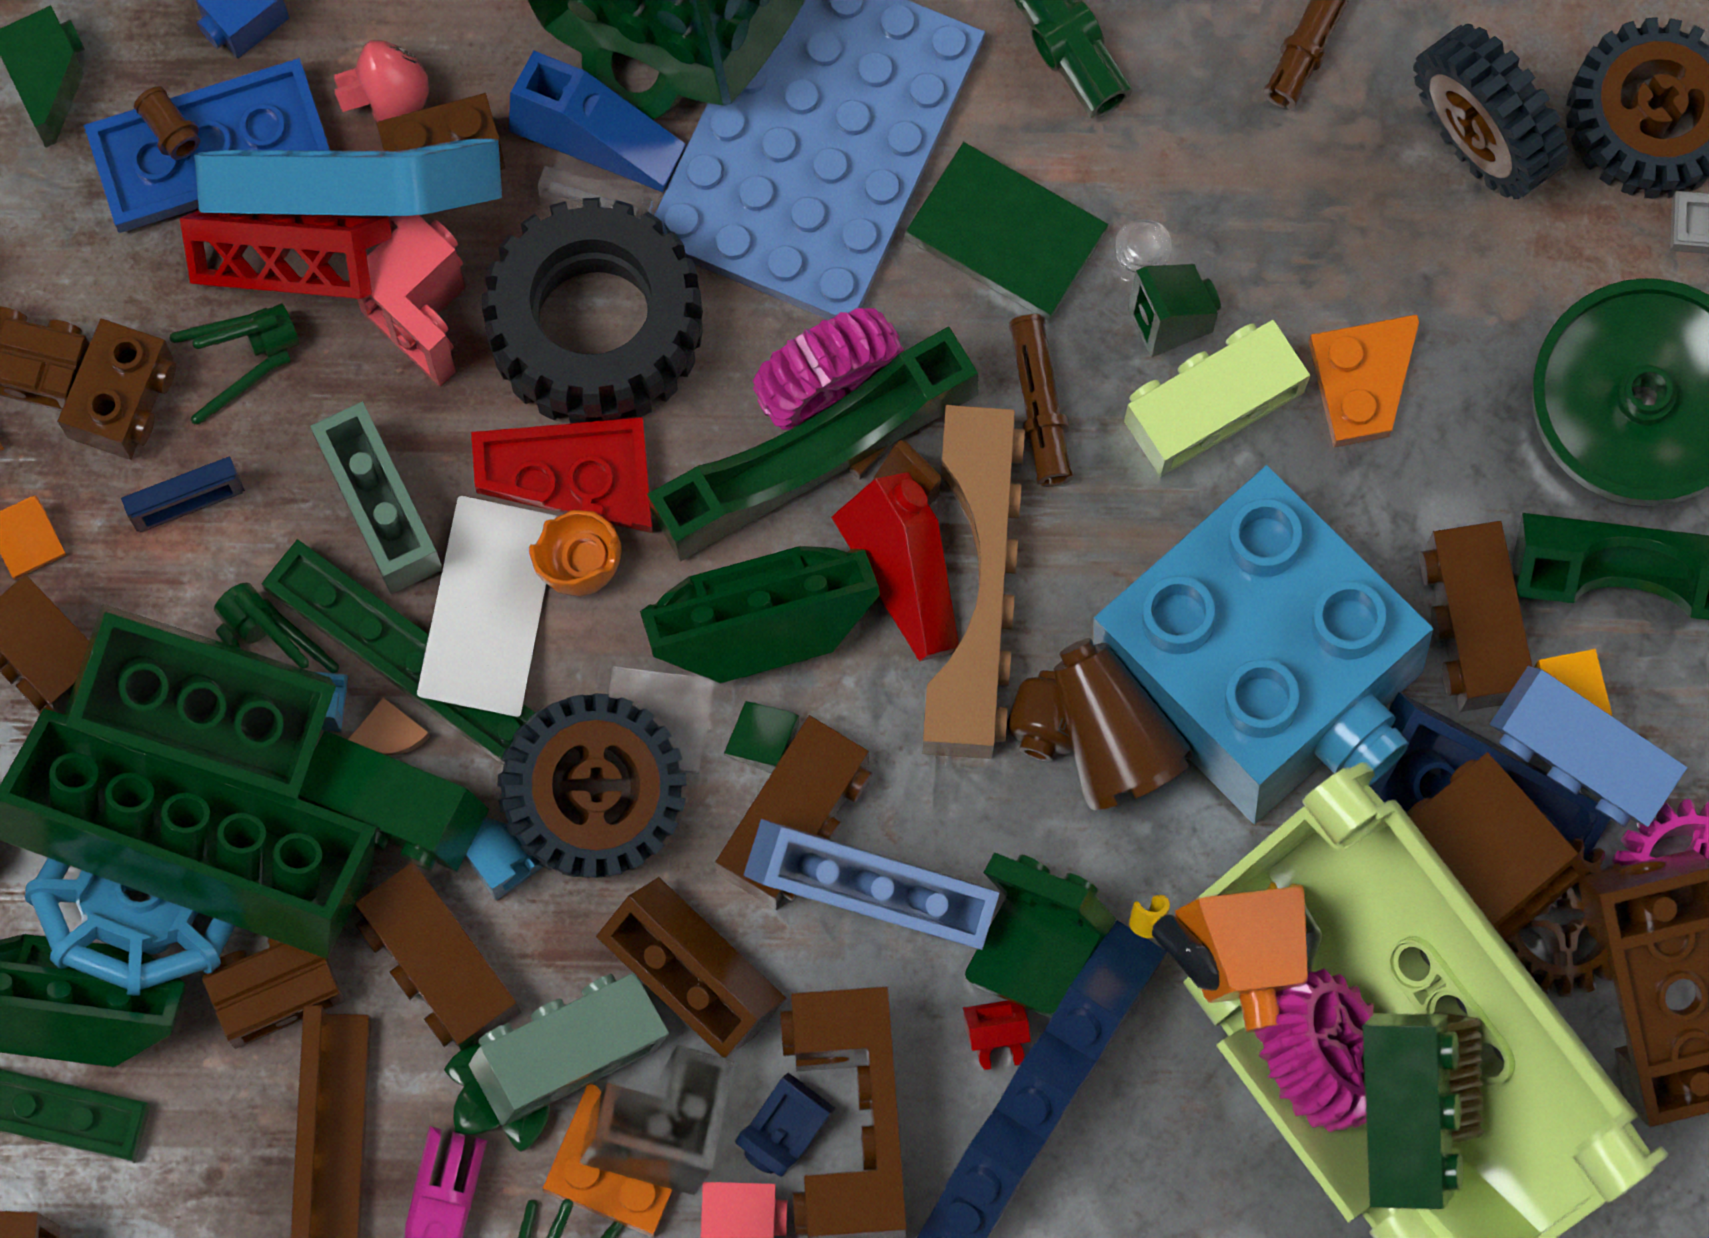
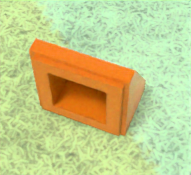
[0,495,67,580]

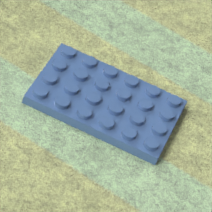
[654,0,985,320]

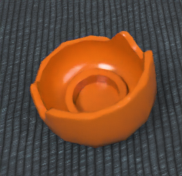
[529,510,622,597]

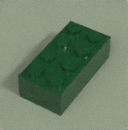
[64,603,336,799]

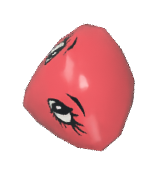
[334,40,429,122]

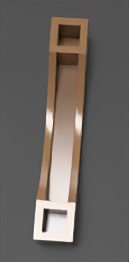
[922,405,1025,759]

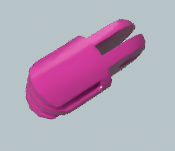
[405,1126,488,1238]

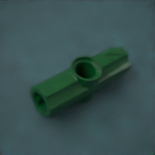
[1014,0,1132,118]

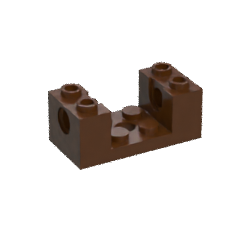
[1578,849,1709,1127]
[780,986,906,1238]

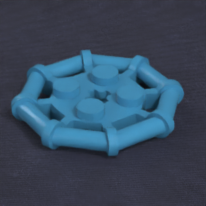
[25,858,235,995]

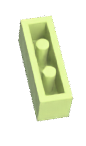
[1124,320,1310,477]

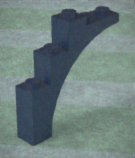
[917,920,1167,1238]

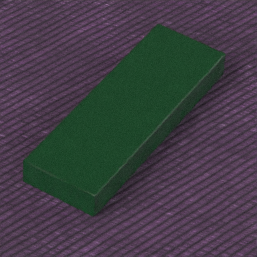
[0,1069,151,1164]

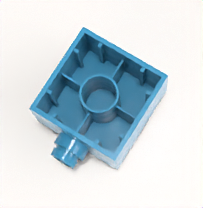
[1094,465,1433,825]

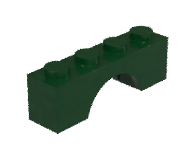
[1512,512,1709,620]

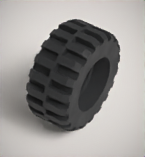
[482,198,703,423]

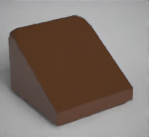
[873,440,941,505]

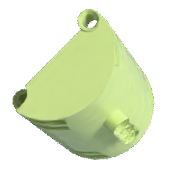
[1183,762,1668,1238]

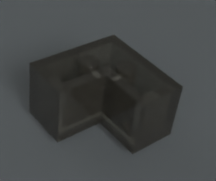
[579,1045,735,1195]

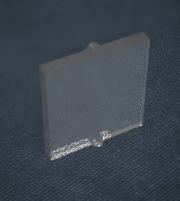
[604,666,713,774]

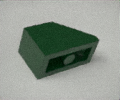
[0,5,85,148]
[1128,264,1221,358]

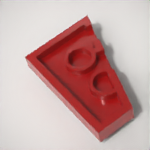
[471,417,653,533]

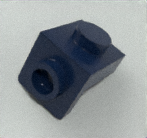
[735,1072,836,1177]

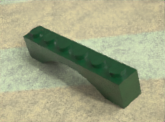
[647,326,978,562]

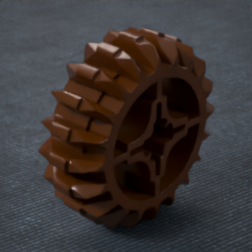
[1505,839,1621,998]

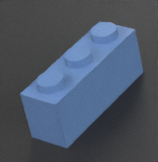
[1489,666,1688,827]

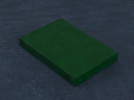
[905,141,1109,322]

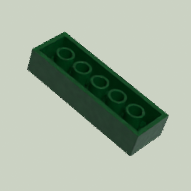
[0,708,377,959]

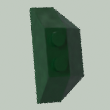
[640,546,880,684]
[0,934,185,1067]

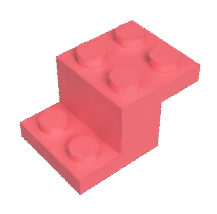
[357,215,465,387]

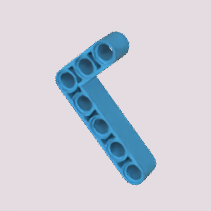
[194,139,502,216]

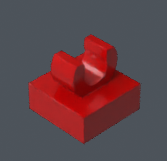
[962,1000,1031,1070]

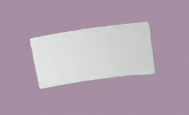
[417,496,558,717]

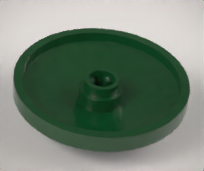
[1532,278,1709,506]

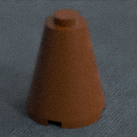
[1054,638,1195,810]

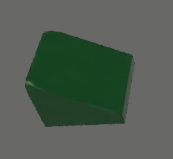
[724,701,799,774]

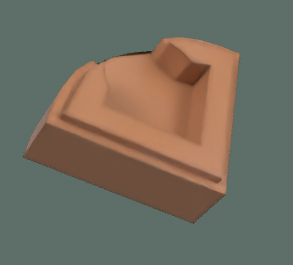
[348,697,430,756]

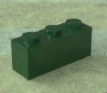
[298,730,489,872]
[1363,1013,1463,1210]

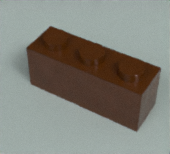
[1419,521,1533,712]
[715,715,873,910]
[355,863,521,1051]
[595,877,787,1060]

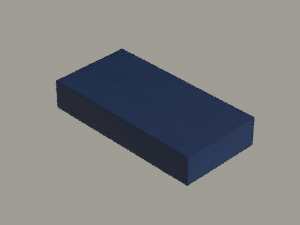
[121,456,245,533]

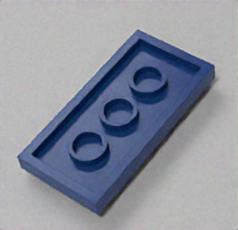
[84,58,330,233]

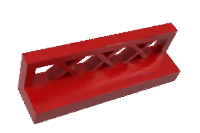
[179,211,392,299]

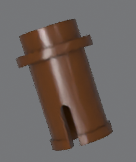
[134,86,200,160]

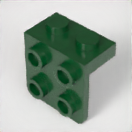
[965,852,1116,1018]

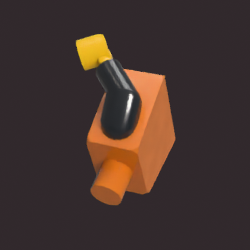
[1129,882,1322,1033]

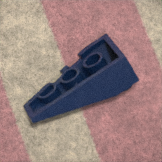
[1370,692,1610,859]

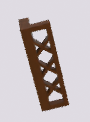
[291,1006,371,1238]

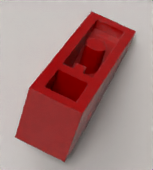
[831,472,959,662]

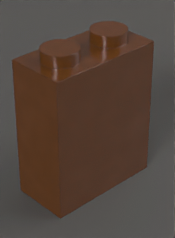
[1407,752,1590,942]

